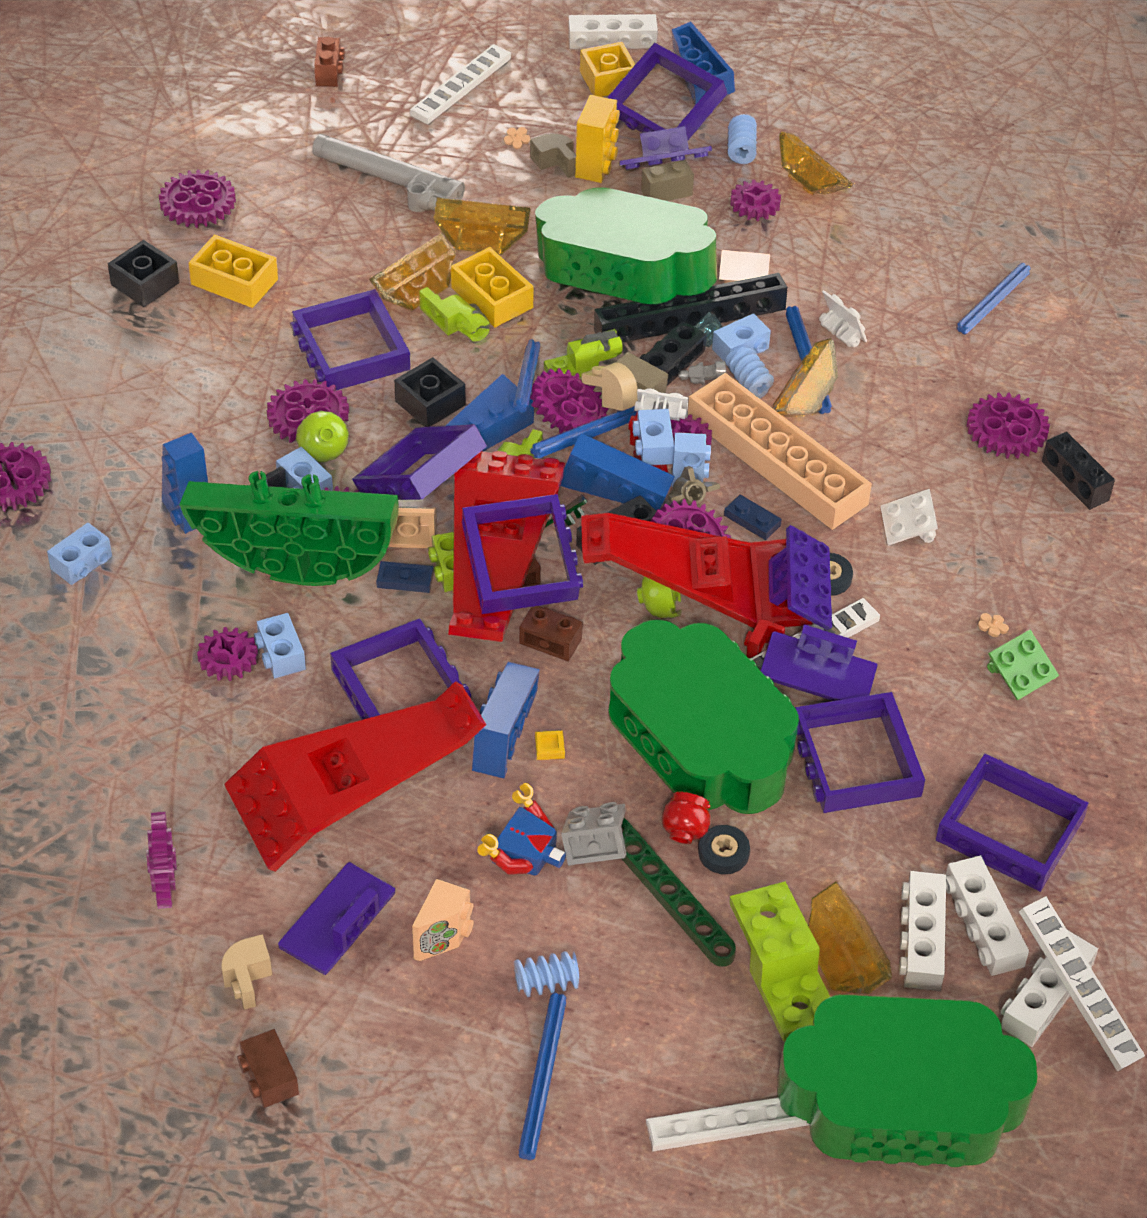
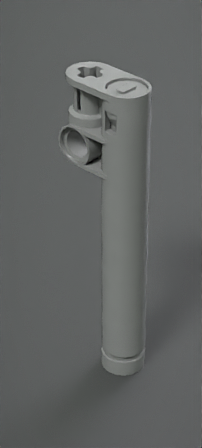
[312,134,465,218]

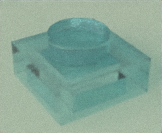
[695,312,723,348]

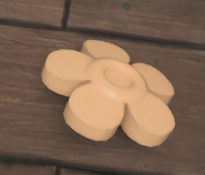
[504,127,530,149]
[978,613,1009,637]

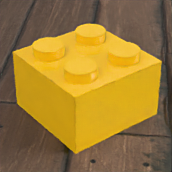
[580,42,636,97]

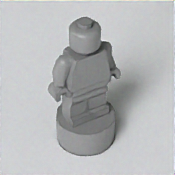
[679,361,726,385]

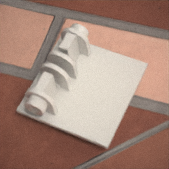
[819,290,867,347]
[635,389,688,421]
[881,489,938,546]

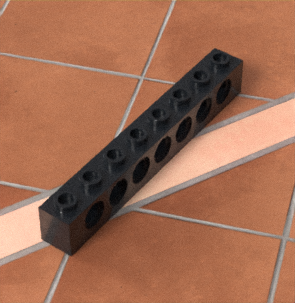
[594,273,788,343]

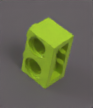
[428,532,453,592]

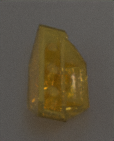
[779,131,854,195]
[434,198,531,255]
[369,233,456,311]
[771,338,839,417]
[808,881,892,995]

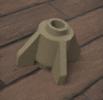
[668,466,720,508]

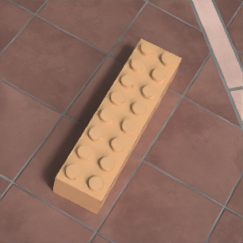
[688,373,872,530]

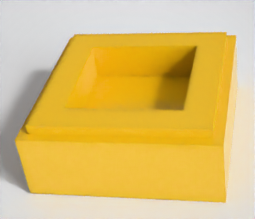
[535,730,565,760]

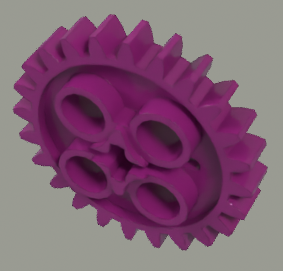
[159,169,236,228]
[530,368,609,433]
[266,379,349,443]
[966,392,1050,459]
[0,442,51,512]
[650,499,731,538]
[146,811,177,909]

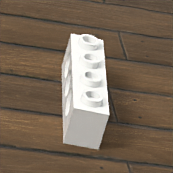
[568,14,658,49]
[946,856,1029,976]
[899,871,946,991]
[1000,930,1098,1047]

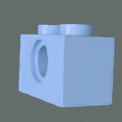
[712,313,771,361]
[633,409,674,465]
[276,447,333,491]

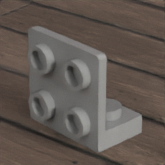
[561,802,626,865]

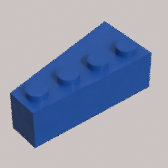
[672,21,735,105]
[445,374,534,452]
[560,433,675,511]

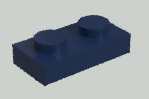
[724,494,782,541]
[376,561,434,593]

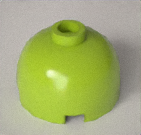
[296,411,349,463]
[637,576,682,618]

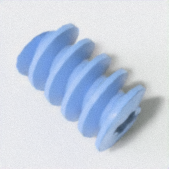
[728,114,757,164]
[725,347,774,399]
[514,951,579,997]

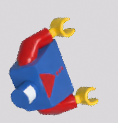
[477,783,566,875]

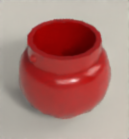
[662,792,711,844]

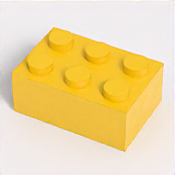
[575,95,620,183]
[188,234,278,308]
[451,247,534,328]

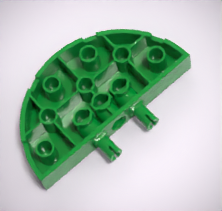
[179,471,399,586]

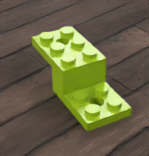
[729,881,830,1041]

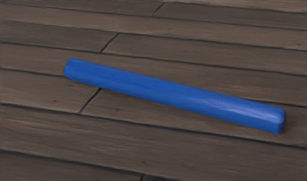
[786,306,832,414]
[513,339,541,413]
[530,406,637,459]
[519,993,566,1160]

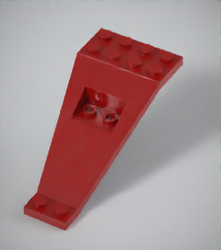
[448,451,565,642]
[581,513,812,629]
[224,681,487,872]

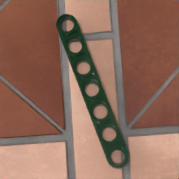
[621,818,736,967]

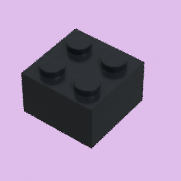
[107,239,180,307]
[394,357,466,427]

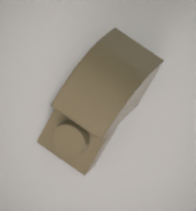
[530,133,576,178]

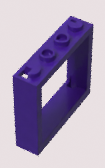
[607,42,728,140]
[290,289,411,390]
[352,424,487,500]
[461,494,583,614]
[330,618,471,720]
[795,692,925,813]
[936,754,1089,892]

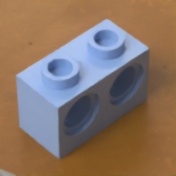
[672,433,711,487]
[47,523,112,585]
[254,613,306,679]

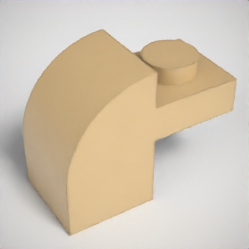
[582,362,638,411]
[222,934,272,1010]

